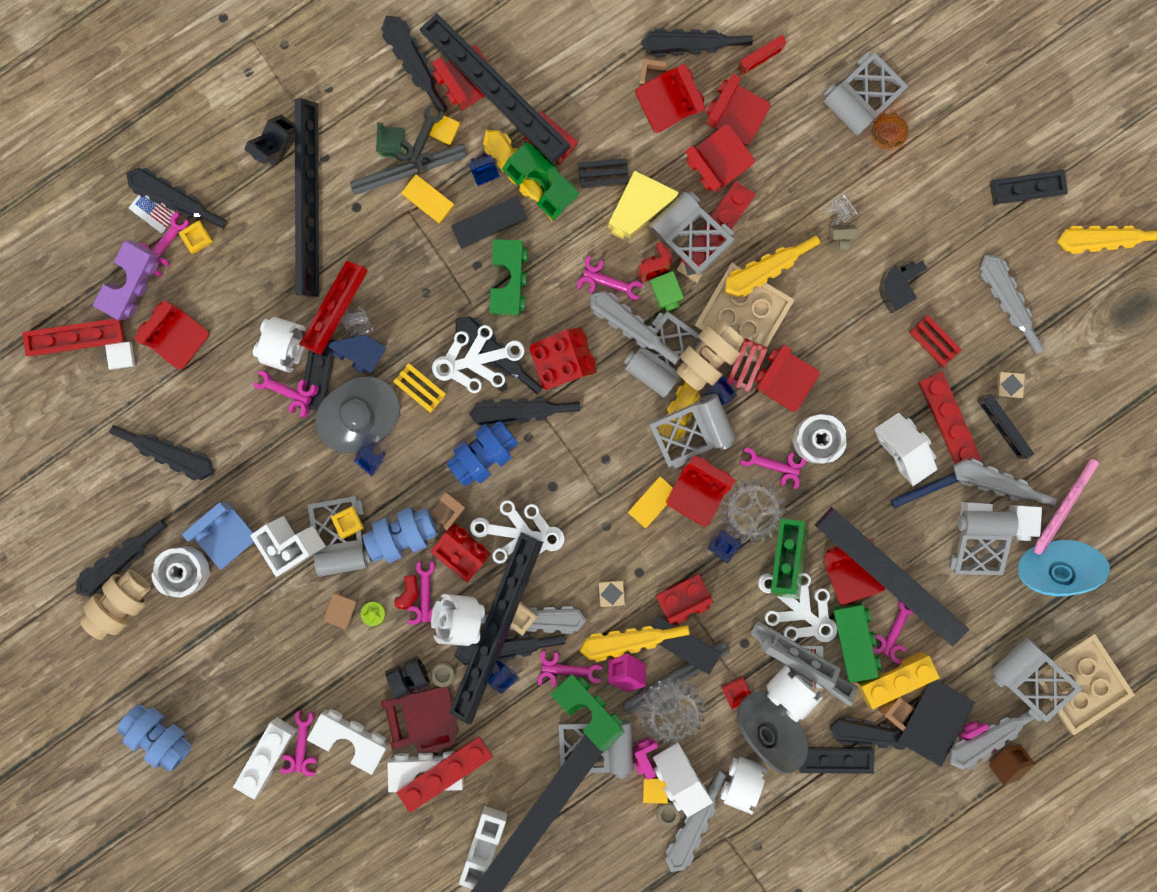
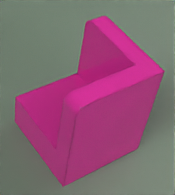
[608,654,646,692]

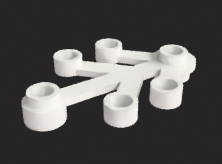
[432,325,525,393]
[470,500,564,563]
[757,573,837,642]

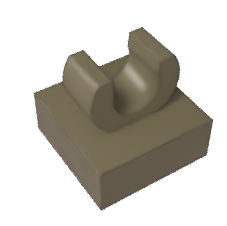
[829,225,858,251]

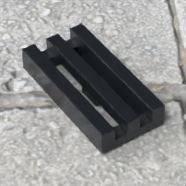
[579,159,629,189]

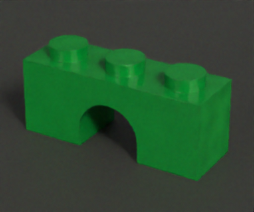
[502,141,580,221]
[490,239,528,317]
[550,674,625,752]

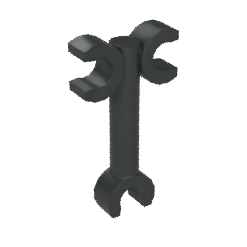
[394,105,444,173]

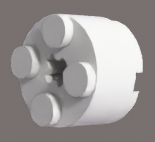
[253,317,306,373]
[792,414,847,464]
[152,546,210,597]
[431,594,485,646]
[767,664,824,722]
[720,756,768,814]

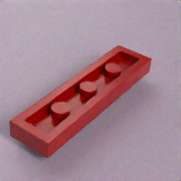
[680,181,756,268]
[299,261,368,355]
[22,318,125,357]
[918,372,982,464]
[396,735,493,813]

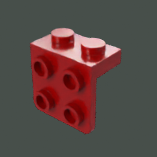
[432,45,489,112]
[635,63,706,133]
[706,74,770,146]
[685,124,755,192]
[134,300,210,370]
[529,327,597,390]
[754,345,819,412]
[666,455,736,527]
[822,538,886,605]

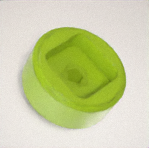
[360,601,386,626]

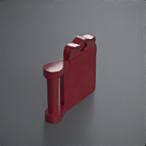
[381,686,458,753]

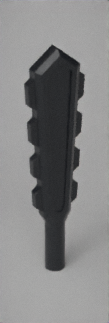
[381,16,448,112]
[641,28,753,57]
[126,168,228,229]
[455,316,543,395]
[469,398,581,427]
[109,425,215,481]
[76,520,167,597]
[454,634,565,665]
[829,716,905,750]

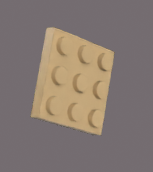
[694,263,794,363]
[1032,633,1135,735]

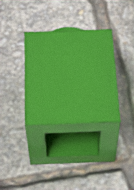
[649,271,684,312]

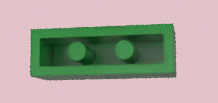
[771,518,809,599]
[832,602,882,683]

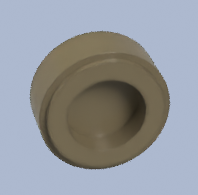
[430,662,456,687]
[656,801,681,827]

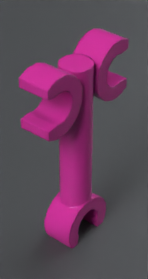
[140,212,191,277]
[577,256,643,301]
[253,371,319,418]
[739,448,806,489]
[408,561,435,625]
[872,600,914,664]
[538,650,602,687]
[280,710,318,777]

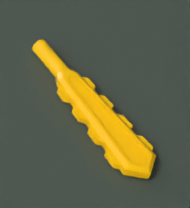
[483,130,553,221]
[1056,226,1157,254]
[724,236,820,298]
[658,349,714,445]
[580,625,690,662]

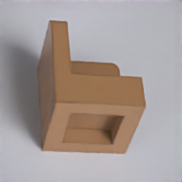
[639,59,667,86]
[431,492,467,530]
[323,591,357,629]
[878,697,914,731]

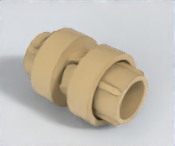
[676,319,744,391]
[80,570,151,640]

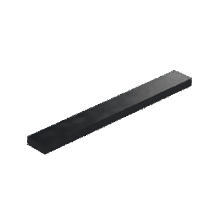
[419,13,571,164]
[295,98,319,297]
[814,506,970,647]
[449,532,544,724]
[471,734,603,892]

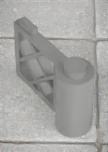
[823,52,908,136]
[648,191,735,275]
[624,312,703,398]
[649,394,736,469]
[308,496,372,577]
[949,511,1018,575]
[991,636,1083,723]
[559,720,634,778]

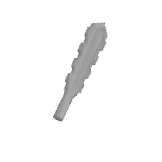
[979,255,1045,354]
[590,290,681,365]
[953,458,1057,507]
[481,606,587,634]
[948,706,1044,770]
[665,770,727,872]

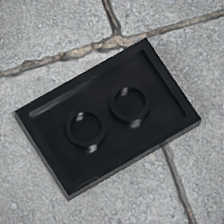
[896,680,975,767]

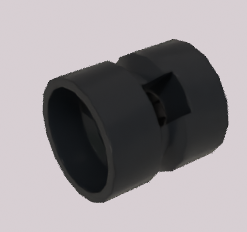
[385,656,430,700]

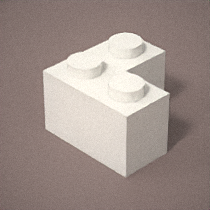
[874,412,937,486]
[250,516,326,577]
[653,743,713,817]

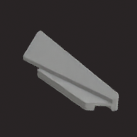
[750,621,858,706]

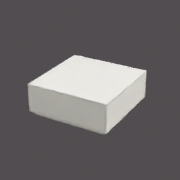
[105,342,136,370]

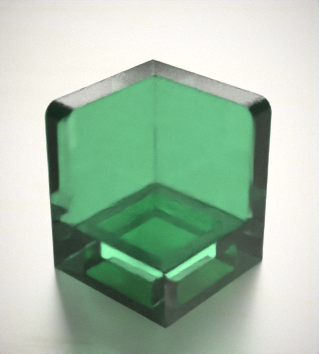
[376,122,405,157]

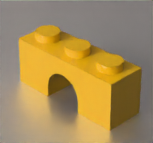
[856,651,939,709]

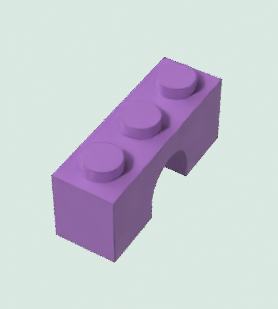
[93,241,160,320]

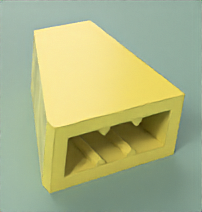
[608,171,678,239]

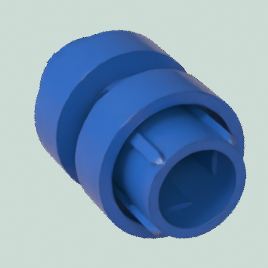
[447,421,519,486]

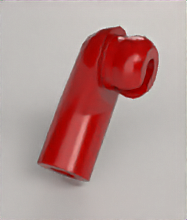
[394,575,419,610]

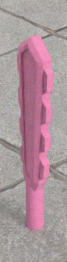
[1034,459,1099,555]

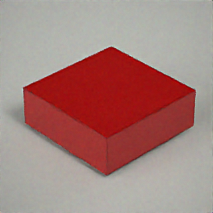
[721,676,751,709]

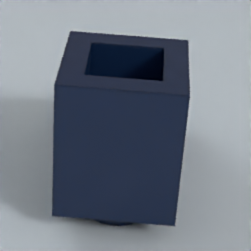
[328,334,386,374]

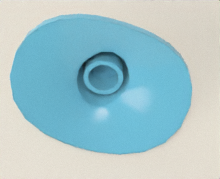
[1017,540,1110,596]

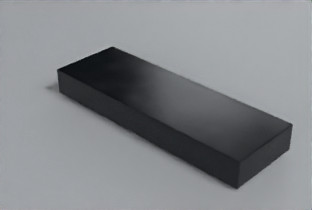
[990,170,1068,206]
[451,196,527,249]
[299,339,336,411]
[977,394,1034,459]
[652,616,722,675]
[799,747,874,774]

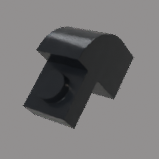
[244,114,295,165]
[879,260,928,314]

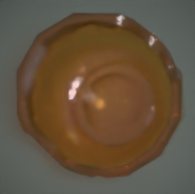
[871,112,909,150]

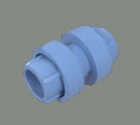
[363,506,438,563]
[117,705,192,771]

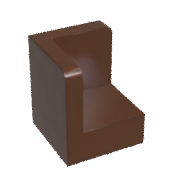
[989,744,1035,786]

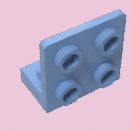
[182,501,254,569]

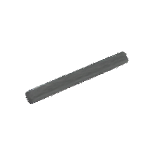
[350,144,467,195]
[623,641,730,715]

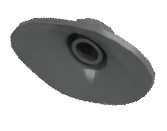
[316,376,400,453]
[737,691,808,774]

